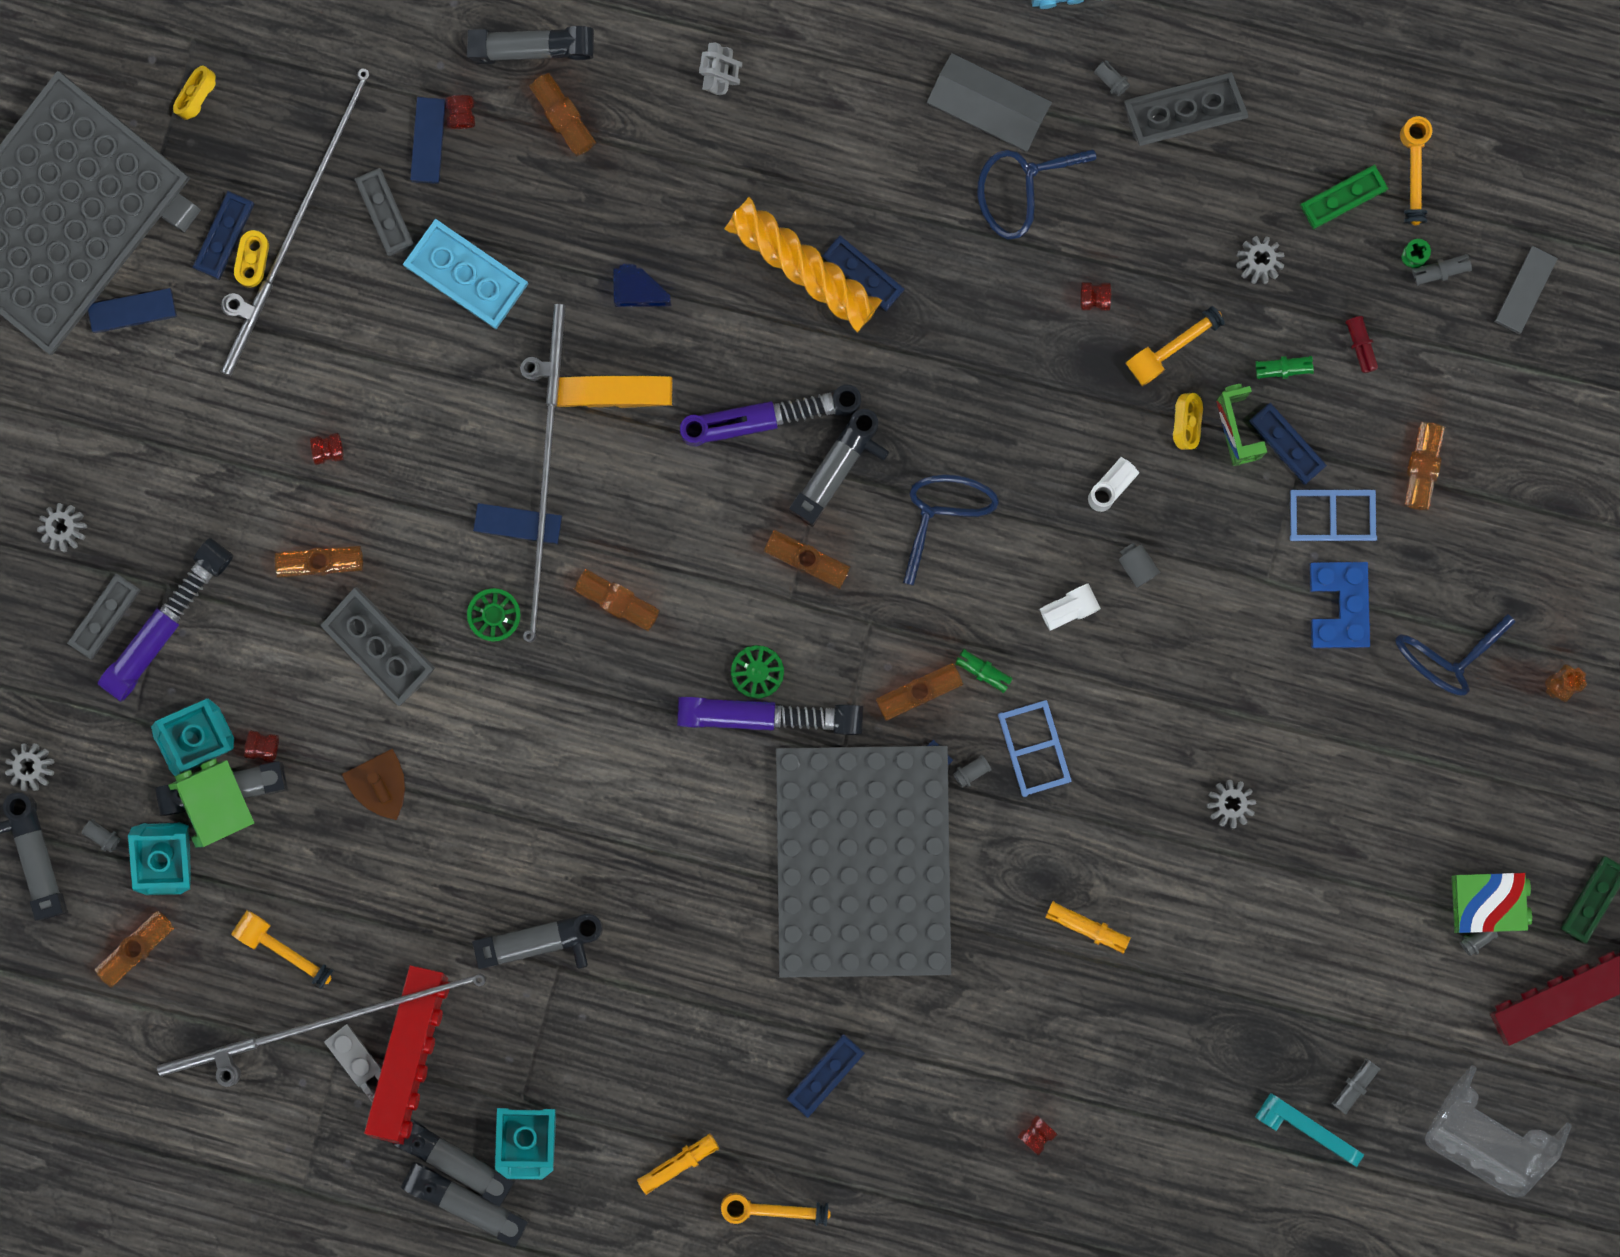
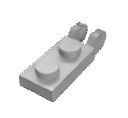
[324,1024,382,1103]

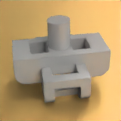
[699,42,742,95]

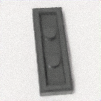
[355,168,414,257]
[1494,246,1558,334]
[67,573,141,660]

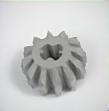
[1236,236,1284,284]
[37,503,87,552]
[5,743,54,791]
[1207,780,1256,828]

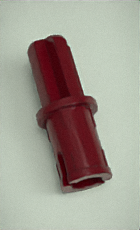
[1346,316,1378,373]

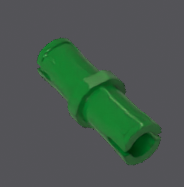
[1255,356,1314,379]
[955,649,1013,693]

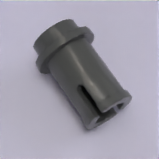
[1094,60,1130,96]
[953,755,991,788]
[82,819,120,853]
[1460,932,1498,956]

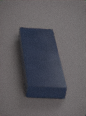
[410,97,446,184]
[193,191,254,280]
[822,236,905,312]
[88,288,177,333]
[1248,403,1327,485]
[473,503,562,544]
[786,1034,865,1118]

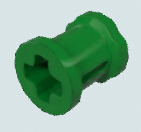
[1401,239,1431,268]

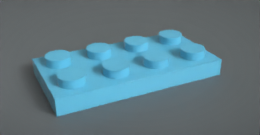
[403,219,528,329]

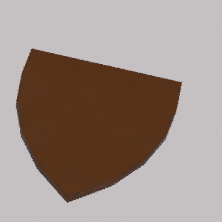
[342,748,405,820]

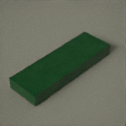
[1560,856,1620,944]

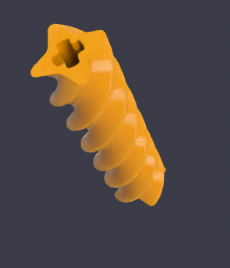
[724,197,883,333]

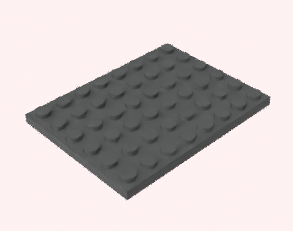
[0,71,190,355]
[776,746,951,978]

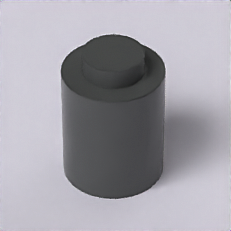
[1118,543,1161,588]

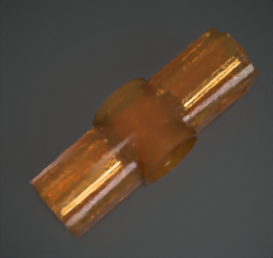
[529,73,596,157]
[1404,422,1445,511]
[763,530,851,589]
[275,546,363,578]
[574,569,660,632]
[876,663,963,721]
[1545,664,1587,702]
[94,910,175,988]

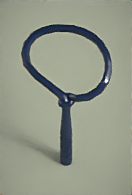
[977,150,1096,239]
[903,475,999,586]
[1395,614,1515,696]

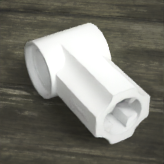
[1088,457,1139,512]
[1039,583,1101,631]

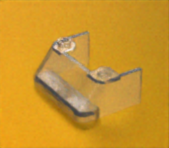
[1425,1065,1572,1198]

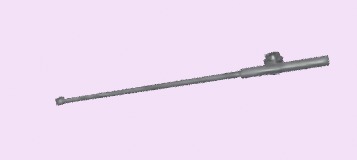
[220,69,369,376]
[520,304,565,642]
[157,974,486,1087]

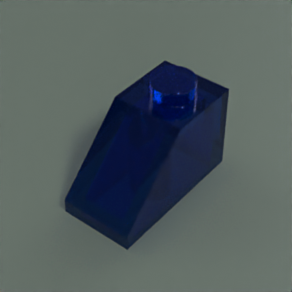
[613,264,672,307]

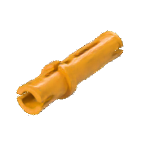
[1045,901,1131,954]
[637,1133,720,1195]

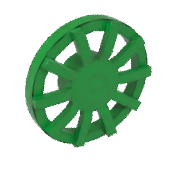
[467,588,521,642]
[731,645,784,699]

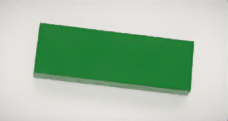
[1300,165,1388,230]

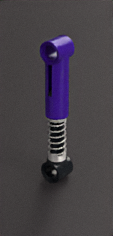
[680,385,861,446]
[98,538,233,702]
[677,697,864,735]

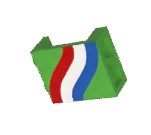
[1216,384,1267,466]
[1452,873,1532,933]

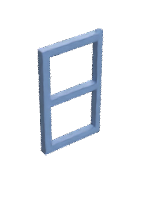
[1290,490,1377,541]
[998,700,1072,797]

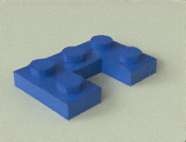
[1310,562,1370,648]

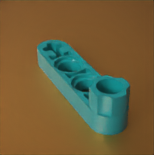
[1255,1093,1364,1167]

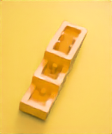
[556,376,672,408]

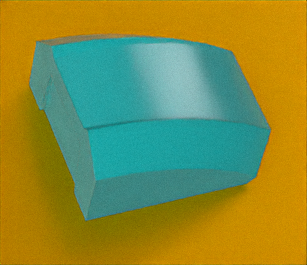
[151,699,234,776]
[128,822,191,895]
[495,1108,556,1180]

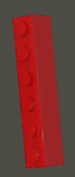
[364,965,450,1145]

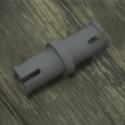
[1412,253,1472,286]
[1331,1058,1381,1115]

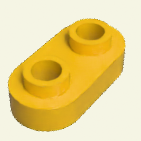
[173,66,216,120]
[234,230,269,288]
[1173,393,1203,450]

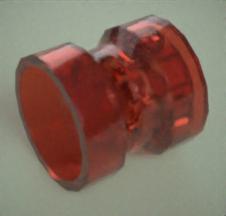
[446,95,475,129]
[1081,282,1111,311]
[310,433,344,465]
[244,730,279,763]
[1018,1115,1058,1156]

